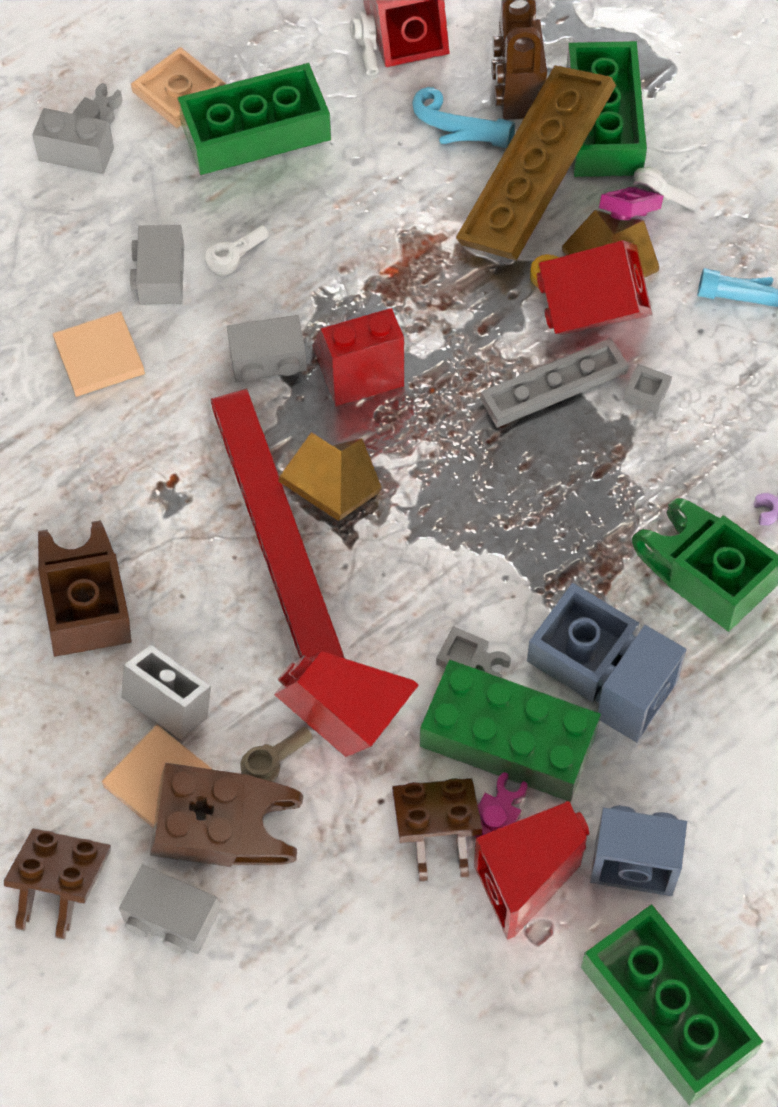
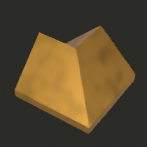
[562,210,660,278]
[278,432,382,521]

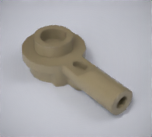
[240,726,313,782]

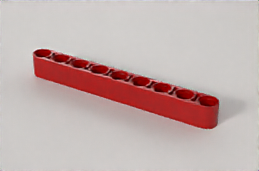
[211,388,345,659]

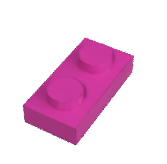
[599,186,664,221]

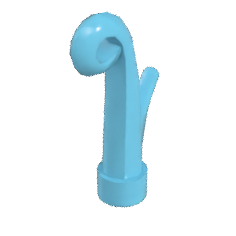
[412,87,516,149]
[697,268,778,307]

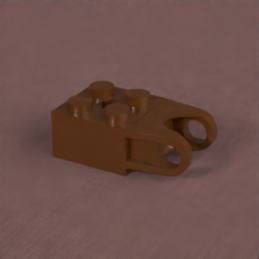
[491,0,547,120]
[38,520,132,657]
[150,763,304,867]

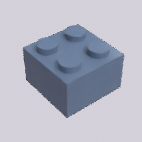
[527,583,640,702]
[595,625,687,743]
[590,805,687,896]

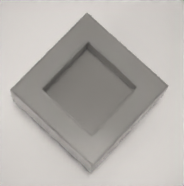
[623,364,672,412]

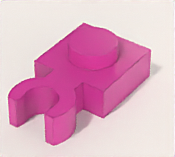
[475,772,528,837]

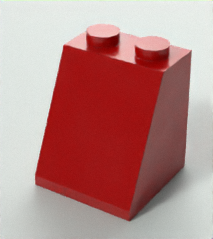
[363,0,450,67]
[537,240,653,335]
[312,308,404,407]
[274,651,419,757]
[474,801,590,940]

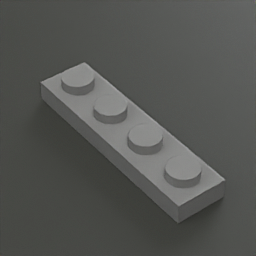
[480,338,628,427]

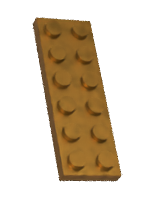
[456,65,616,261]

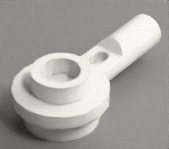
[350,12,379,75]
[633,166,700,211]
[205,225,269,276]

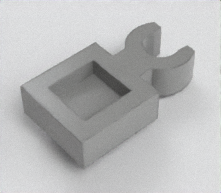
[72,83,122,124]
[436,626,511,678]

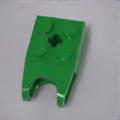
[632,498,778,632]

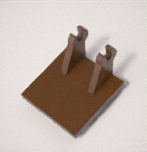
[392,778,483,882]
[4,828,111,940]

